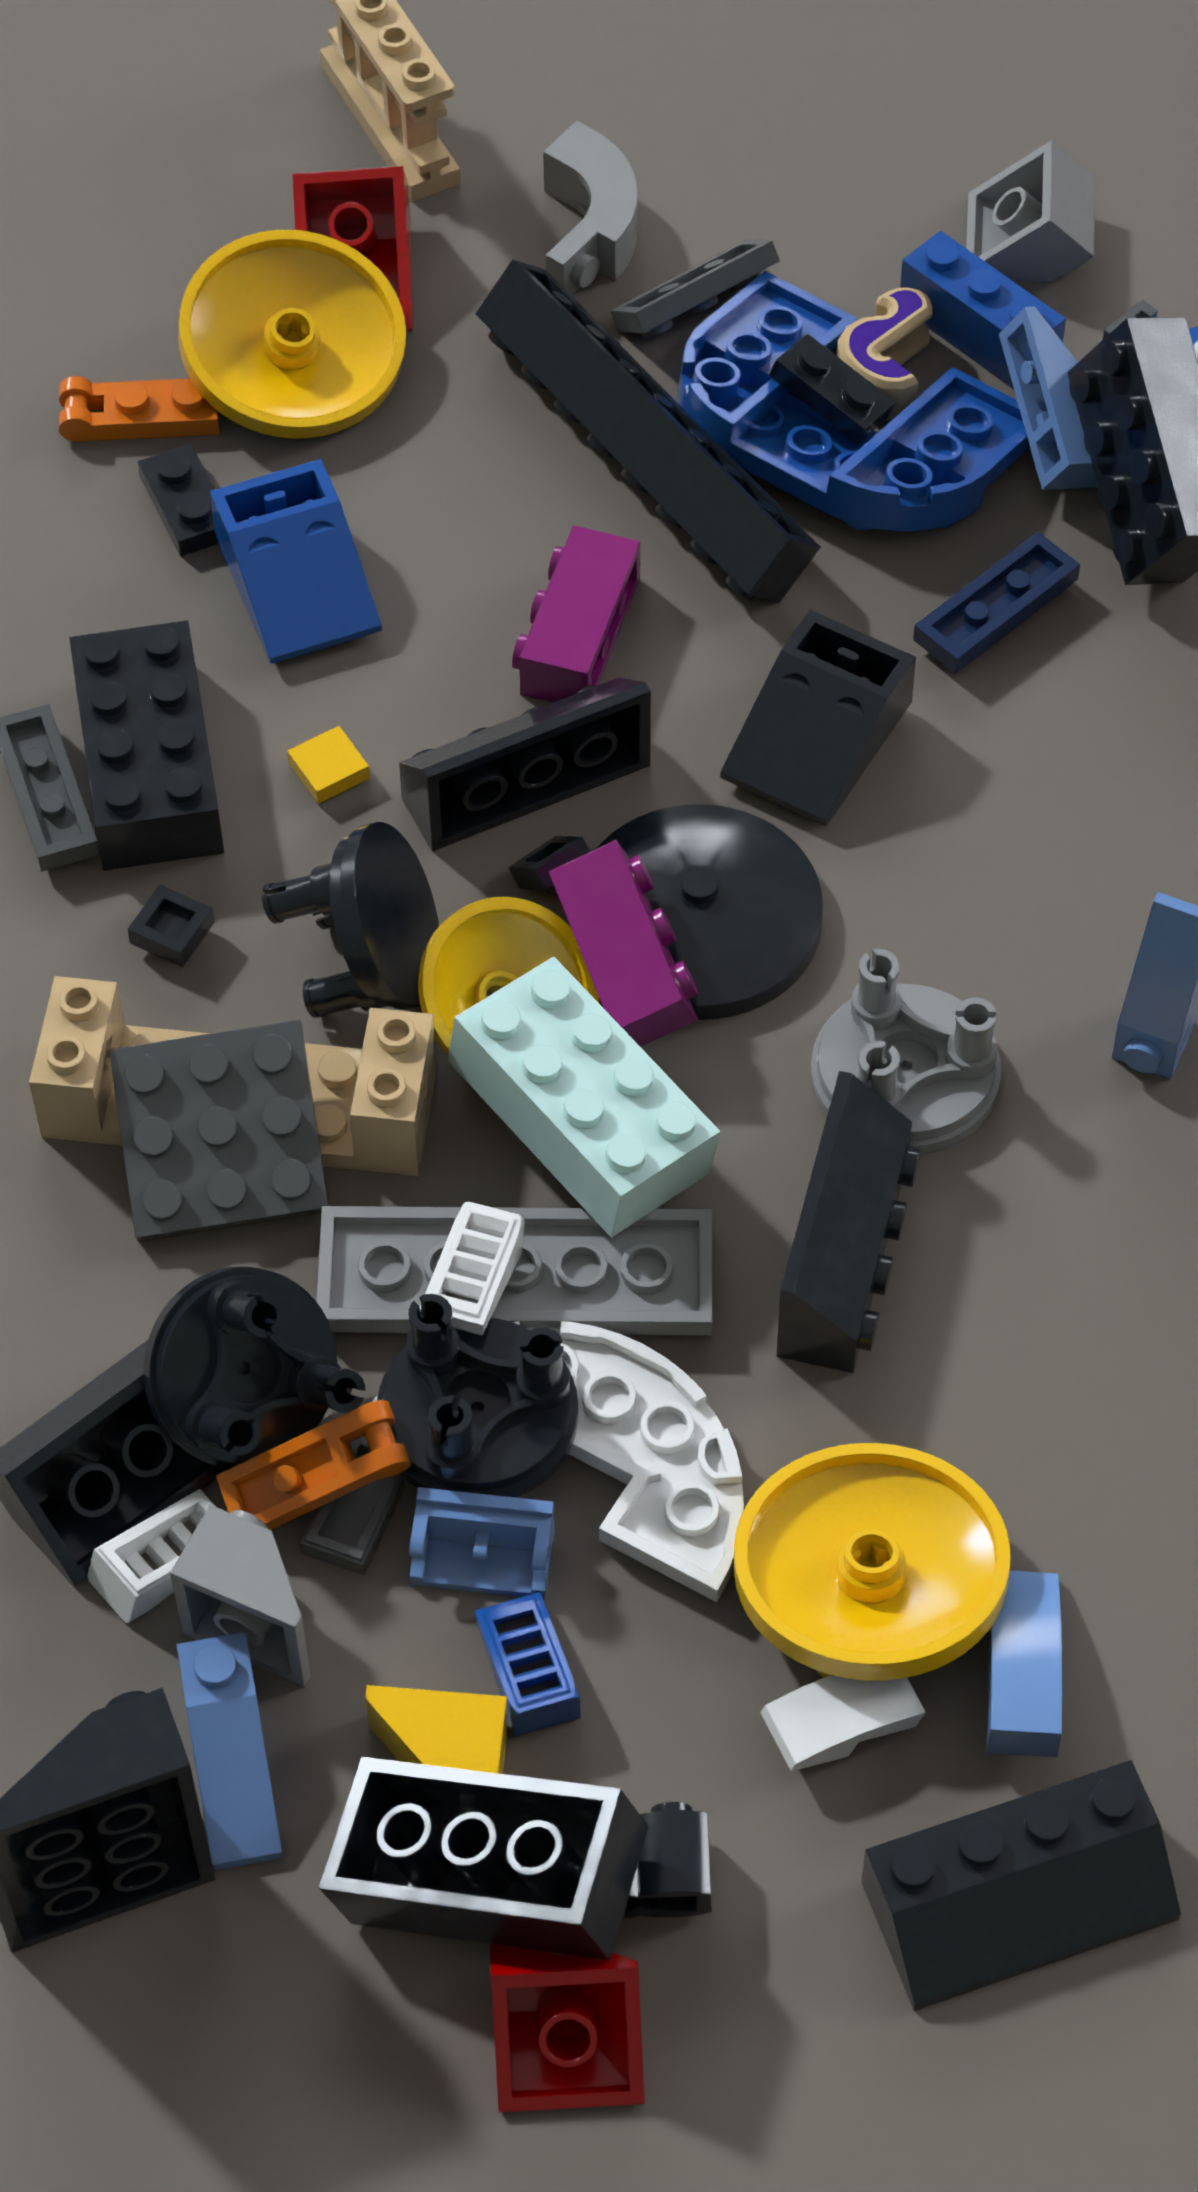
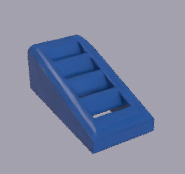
[475,1592,581,1737]

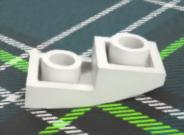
[760,1675,926,1771]

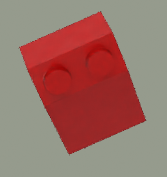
[292,166,413,332]

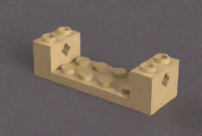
[29,976,437,1177]

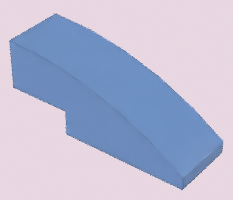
[986,1571,1062,1757]

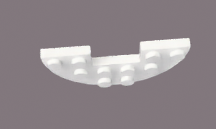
[372,1321,744,1602]

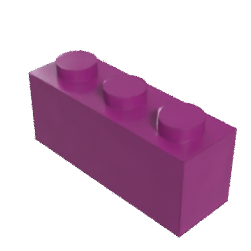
[512,525,640,703]
[548,840,699,1047]

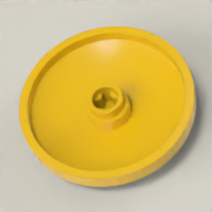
[178,230,406,439]
[734,1443,1011,1681]

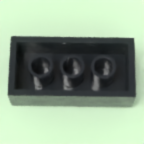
[1067,317,1198,585]
[69,620,224,871]
[319,1757,649,1961]

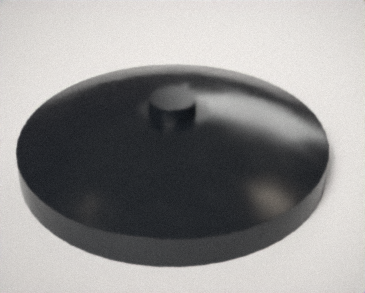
[597,804,823,1020]

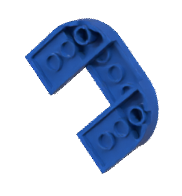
[678,271,1030,531]

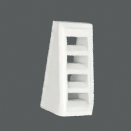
[420,1202,525,1335]
[88,1489,216,1623]

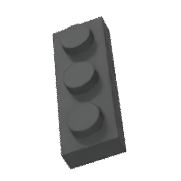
[610,239,780,338]
[0,704,100,872]

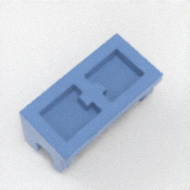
[409,1487,555,1600]

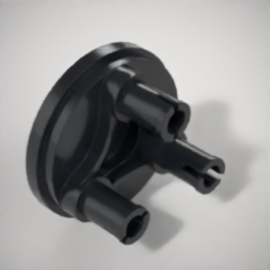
[262,822,439,1018]
[143,1266,365,1468]
[377,1293,578,1498]

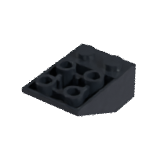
[720,610,916,827]

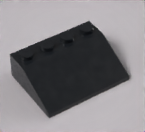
[0,1687,216,1953]

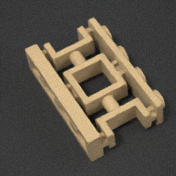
[319,0,461,202]

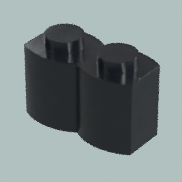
[622,1802,712,1919]

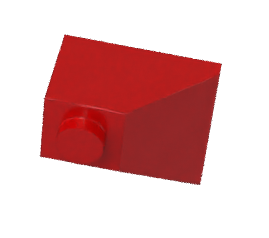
[490,1944,645,2112]

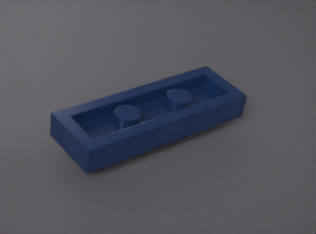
[913,532,1080,674]

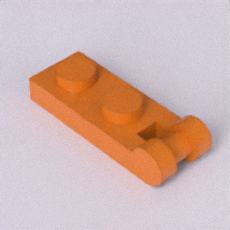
[59,376,220,442]
[216,1400,411,1530]

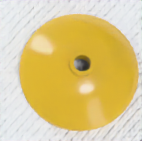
[418,897,599,1055]

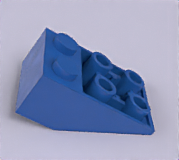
[210,459,382,664]

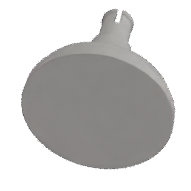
[811,949,1001,1154]

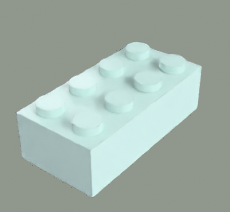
[447,956,720,1238]

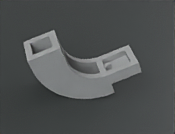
[543,120,638,296]

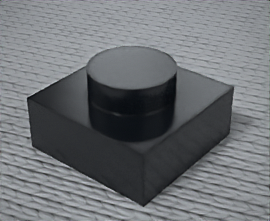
[508,836,590,893]
[127,885,215,967]

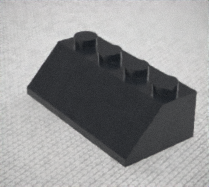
[399,678,651,852]
[776,1071,921,1373]
[0,1340,230,1585]
[861,1760,1181,2011]

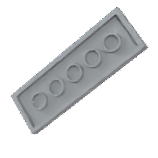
[316,1206,712,1335]

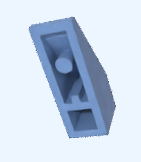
[999,306,1098,490]
[1112,892,1198,1079]
[177,1632,283,1870]

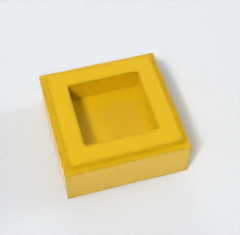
[287,726,370,804]

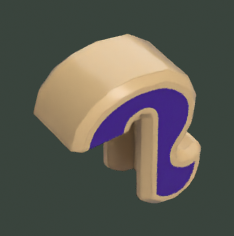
[837,287,932,420]

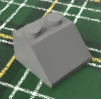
[966,140,1095,282]
[170,1505,311,1687]

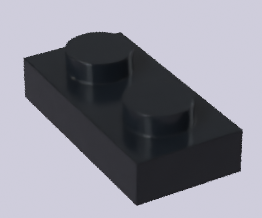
[769,333,896,444]
[137,444,218,557]

